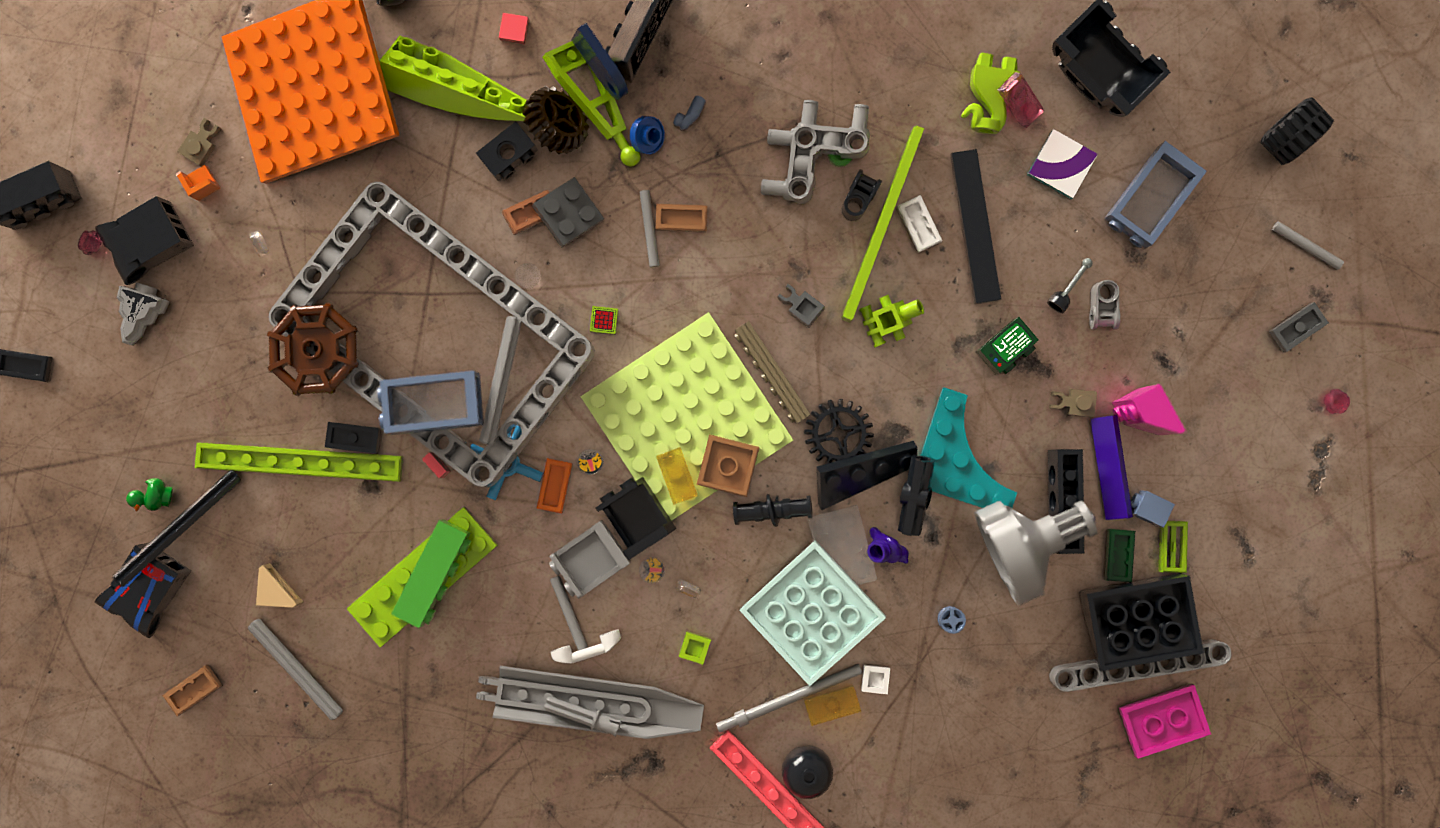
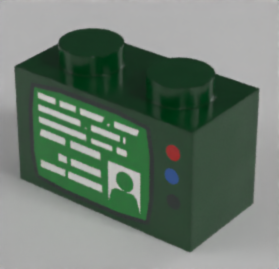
[976,317,1039,375]

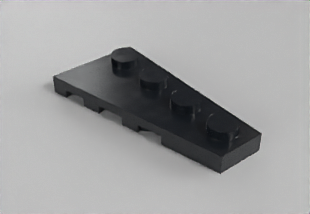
[816,441,917,510]

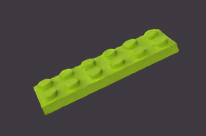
[347,507,498,647]

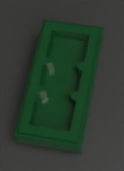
[1104,529,1136,582]

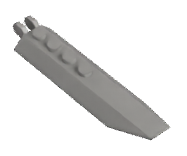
[476,666,704,739]

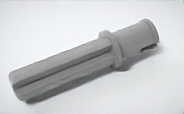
[544,697,621,737]

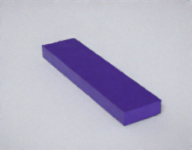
[1090,415,1133,520]

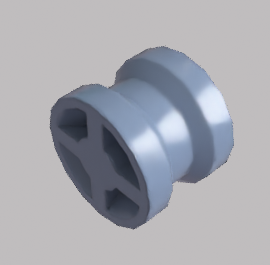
[937,606,966,634]

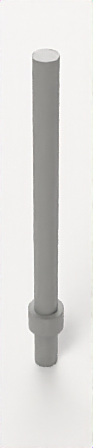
[716,664,863,733]

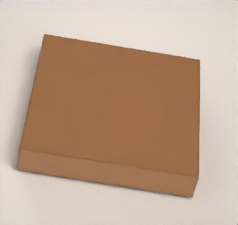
[697,434,759,497]

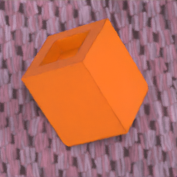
[176,165,221,201]

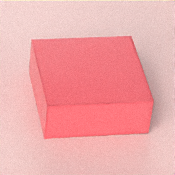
[499,13,529,44]
[422,452,451,478]

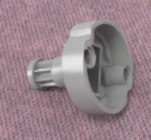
[974,501,1098,606]

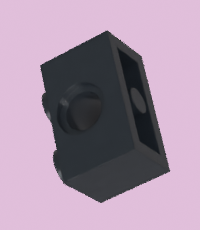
[476,121,538,181]

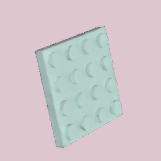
[739,540,886,686]

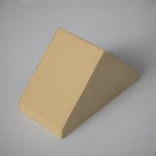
[256,564,303,608]

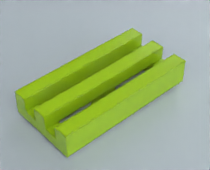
[1159,521,1188,573]

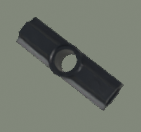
[898,455,935,536]

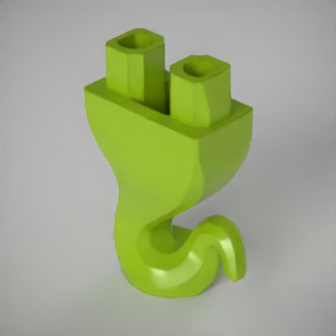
[961,53,1020,134]

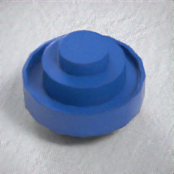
[630,116,665,154]

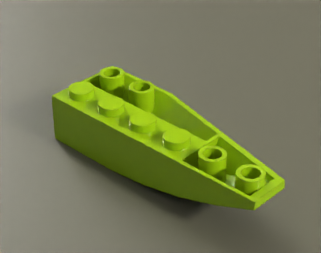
[379,35,526,121]

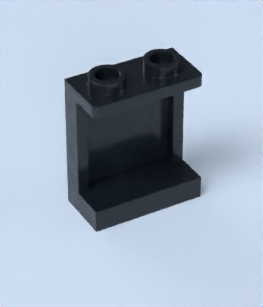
[595,477,676,560]

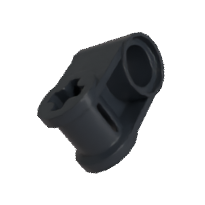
[841,169,882,221]

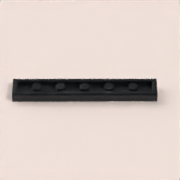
[950,149,1001,304]

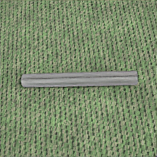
[480,316,522,445]
[248,619,343,721]

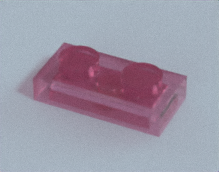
[998,72,1045,128]

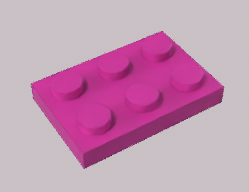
[1119,684,1211,759]

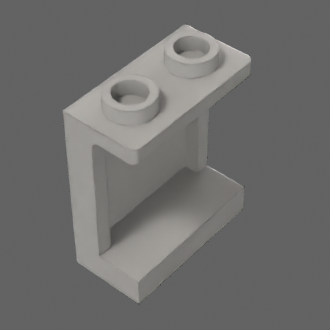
[549,520,631,599]

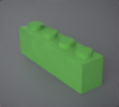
[391,519,471,628]

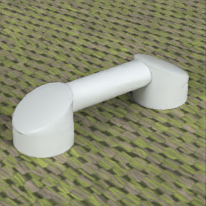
[550,629,621,664]

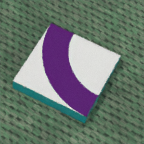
[1027,129,1098,199]

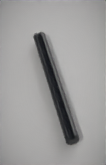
[113,470,241,587]

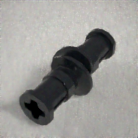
[733,494,813,527]

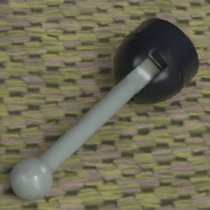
[1047,258,1093,314]

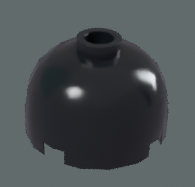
[782,745,833,799]

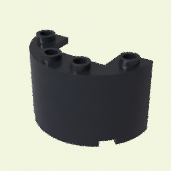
[1052,0,1171,117]

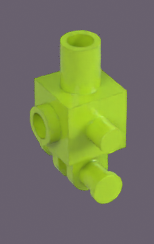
[859,295,924,348]

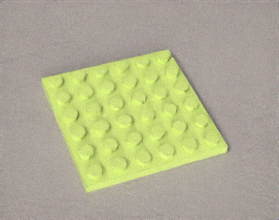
[580,312,793,521]

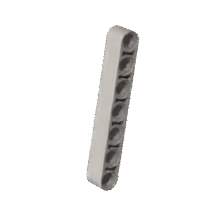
[1049,639,1232,692]

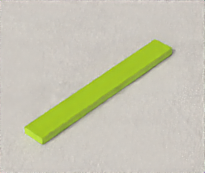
[841,125,924,323]
[195,443,403,482]

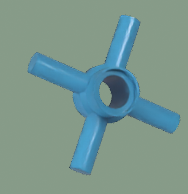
[470,426,544,500]

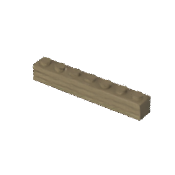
[734,321,810,424]

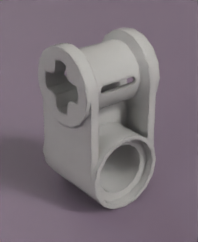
[1089,280,1120,330]

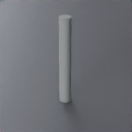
[640,190,660,267]
[1272,221,1344,270]
[550,576,588,651]

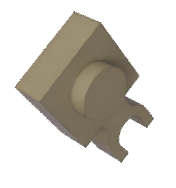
[177,118,221,167]
[1050,389,1097,417]

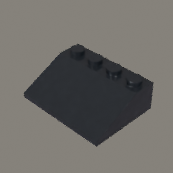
[605,0,673,82]
[1080,573,1204,671]

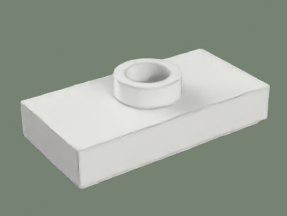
[896,195,942,253]

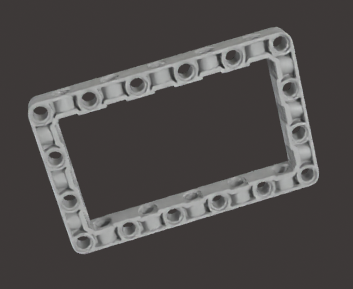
[269,182,595,488]

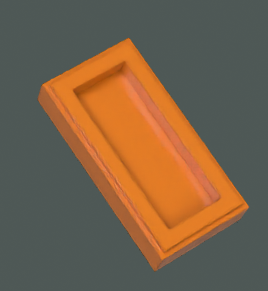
[537,458,573,514]

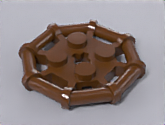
[267,303,359,396]

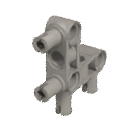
[761,100,870,204]

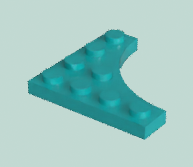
[920,387,1017,508]

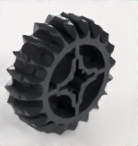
[804,399,874,464]

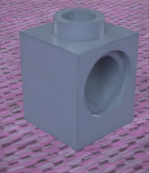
[1131,490,1175,528]

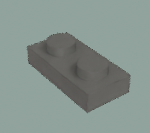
[1269,302,1329,353]

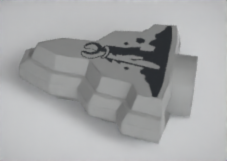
[117,282,169,346]

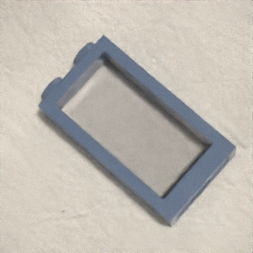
[1104,141,1207,249]
[377,371,484,435]

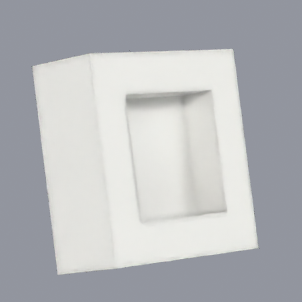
[861,665,890,694]

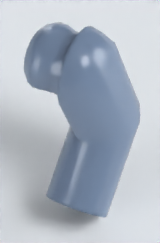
[673,96,706,130]

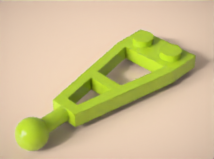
[542,41,641,167]

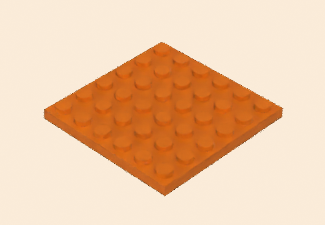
[222,0,400,184]

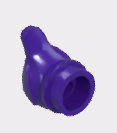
[867,527,909,564]

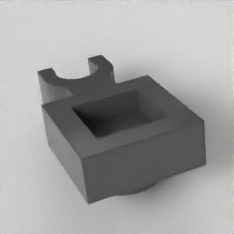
[778,284,825,328]

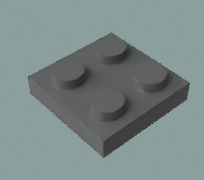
[532,177,604,248]

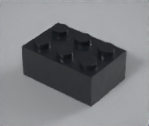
[0,161,82,230]

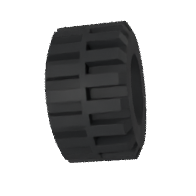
[1260,97,1334,165]

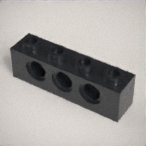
[1048,449,1085,554]

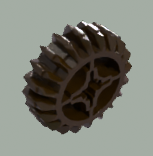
[522,86,589,154]

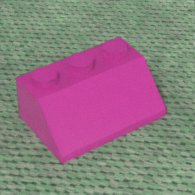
[1112,384,1186,435]

